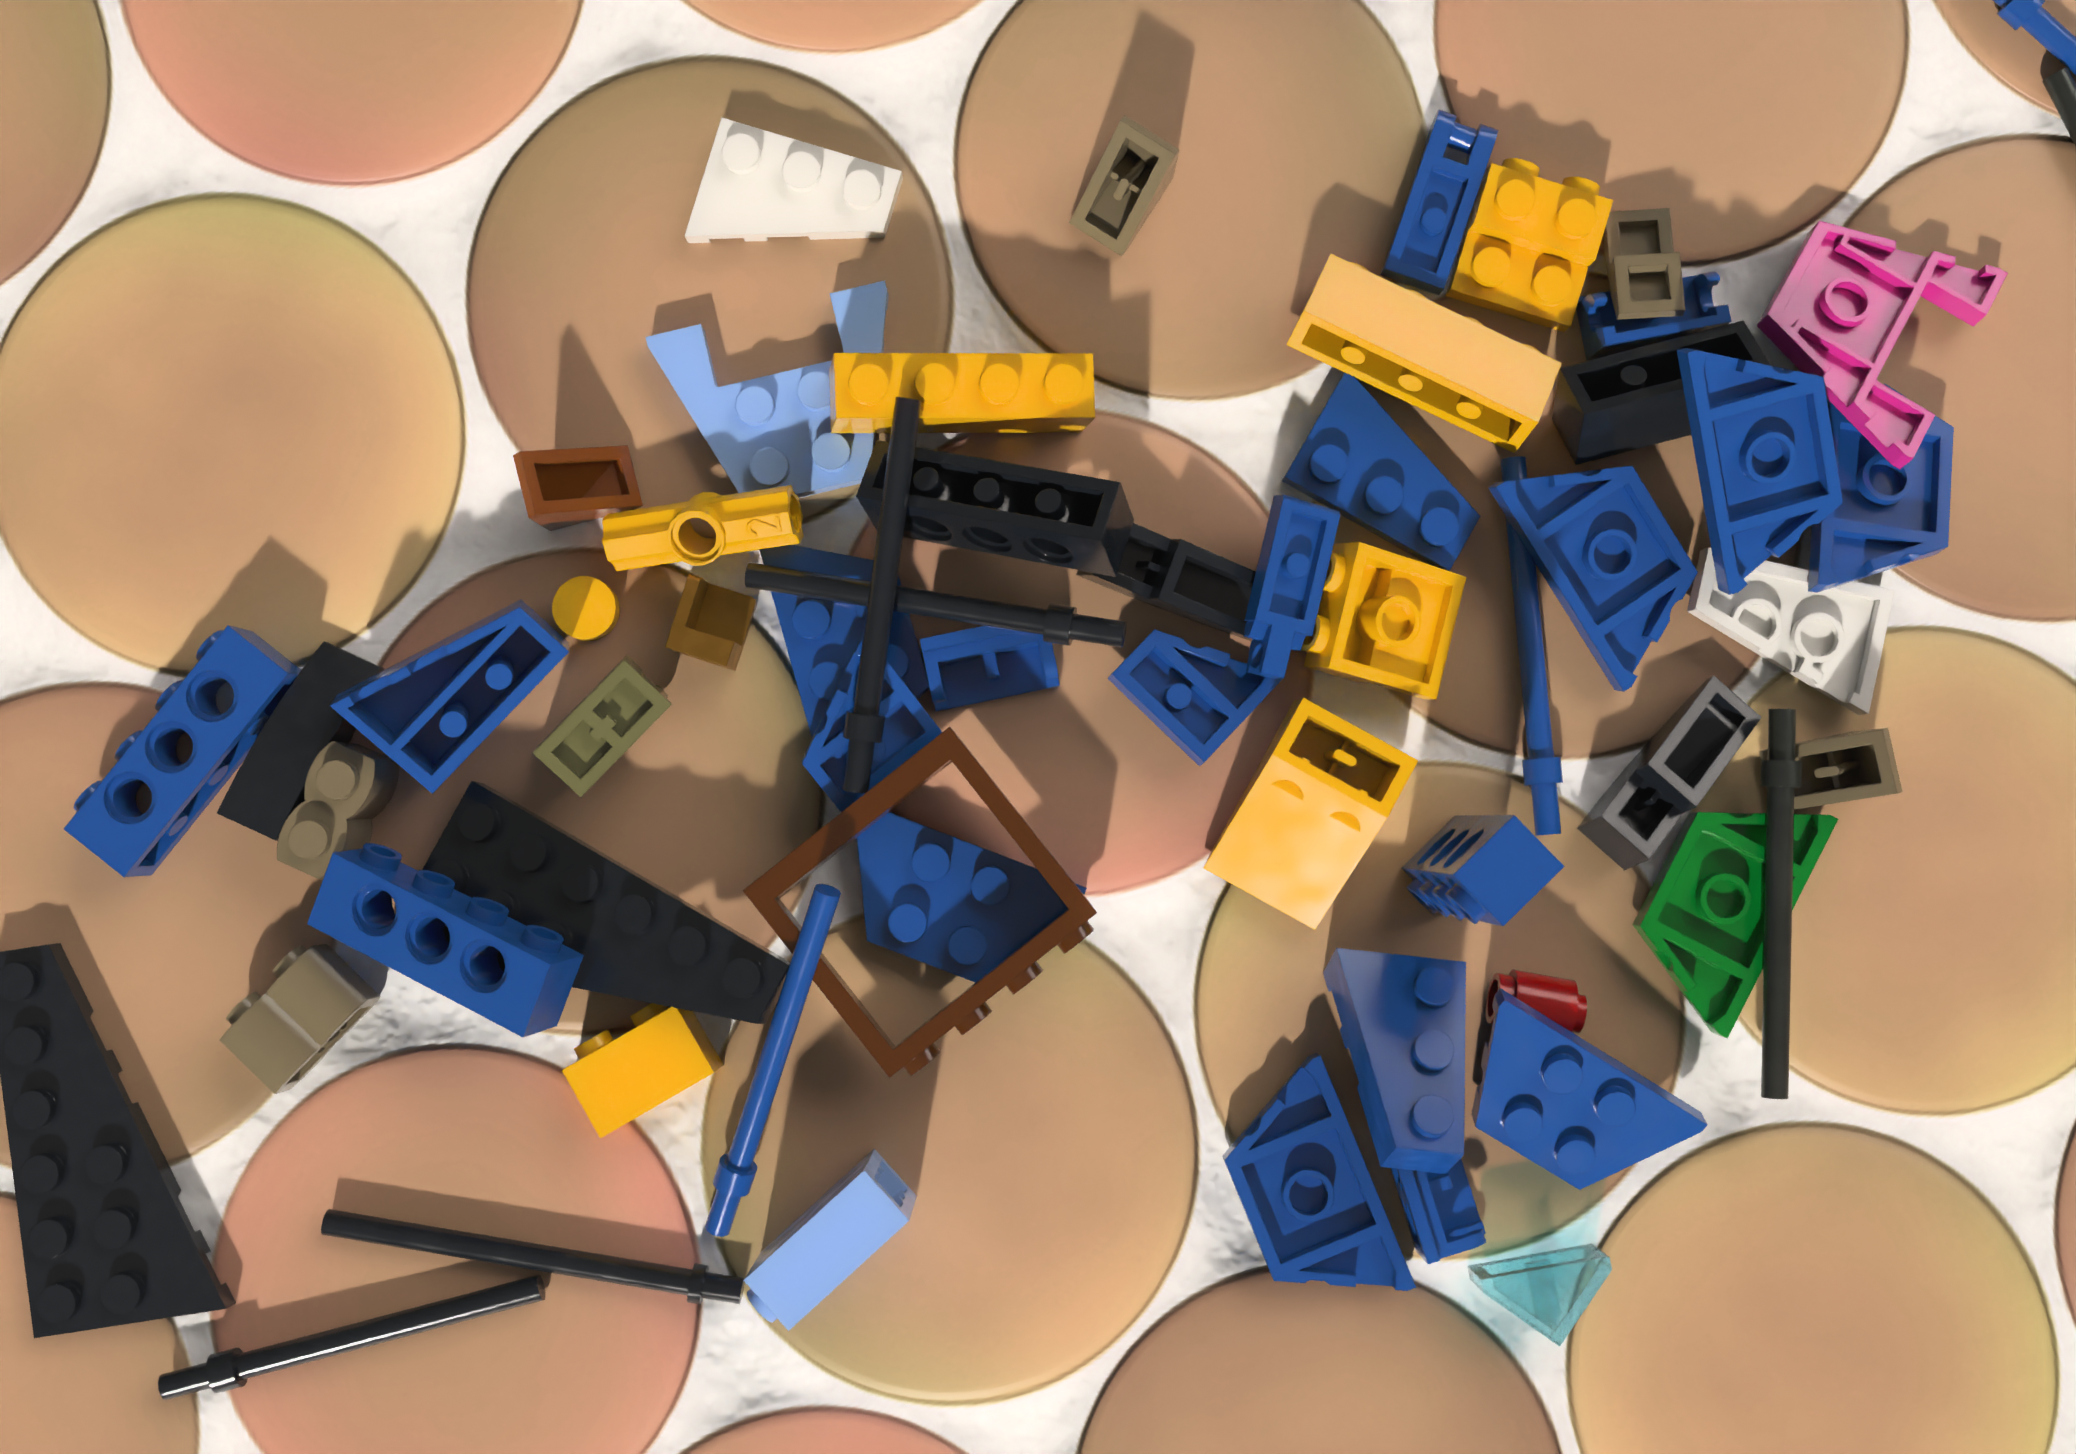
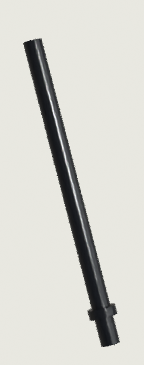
[321,1209,745,1305]

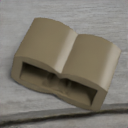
[277,741,399,879]
[220,944,381,1094]

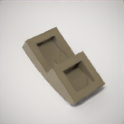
[1603,208,1685,320]

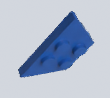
[1677,348,1843,595]
[1808,383,1954,593]
[1488,466,1698,692]
[759,545,930,737]
[857,812,1087,982]
[1471,988,1708,1190]
[1222,1053,1416,1291]

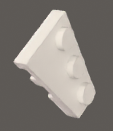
[685,117,903,243]
[1687,547,1895,715]

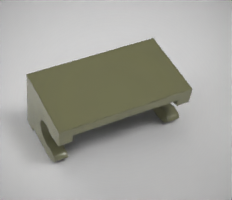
[533,655,672,797]

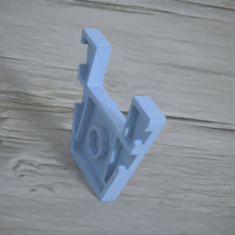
[645,280,889,498]

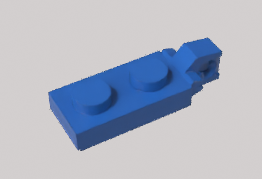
[1244,494,1341,679]

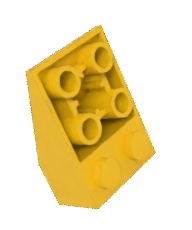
[1203,697,1418,930]

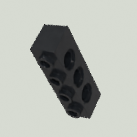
[856,440,1134,577]

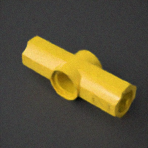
[602,485,804,571]

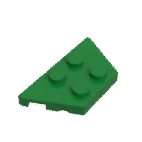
[1632,812,1838,1039]

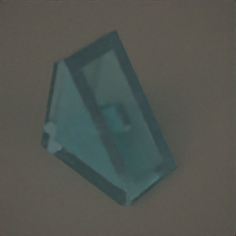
[1467,1243,1612,1347]

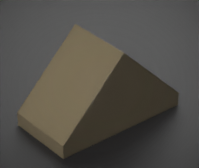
[1069,116,1179,256]
[1759,728,1903,810]

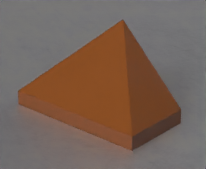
[513,445,643,531]

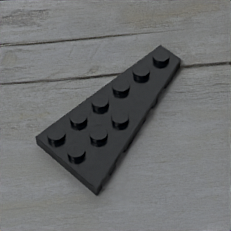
[422,780,790,1024]
[0,943,236,1338]

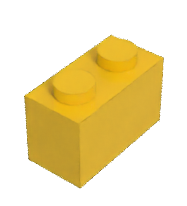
[562,1003,724,1138]

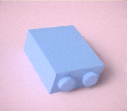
[743,1149,917,1331]

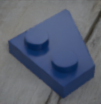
[1108,629,1282,766]
[801,637,942,812]

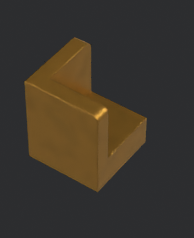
[665,574,757,671]

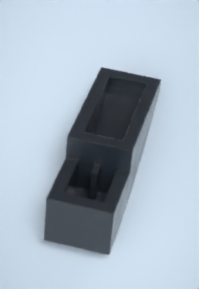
[1076,523,1256,641]
[217,641,385,841]
[1577,675,1762,870]

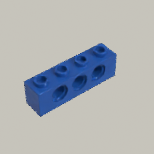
[64,625,301,877]
[1402,815,1565,926]
[307,843,584,1037]

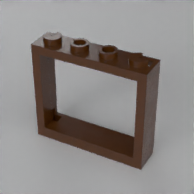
[743,727,1097,1078]

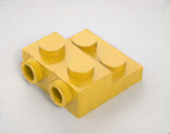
[1445,158,1613,332]
[1301,542,1466,700]

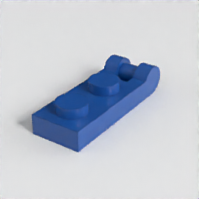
[1380,109,1498,295]

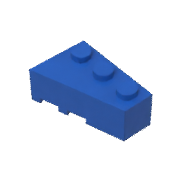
[330,599,569,794]
[1323,948,1466,1174]

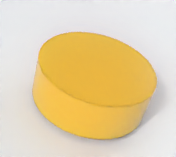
[552,576,620,641]

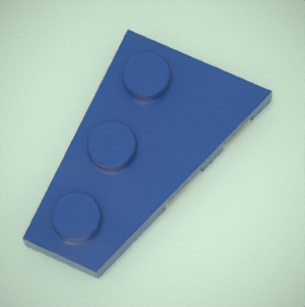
[1282,373,1481,571]

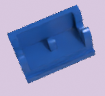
[1576,271,1732,361]
[919,626,1060,712]
[1390,1159,1486,1264]

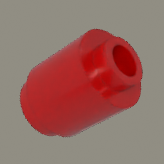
[1486,969,1587,1033]

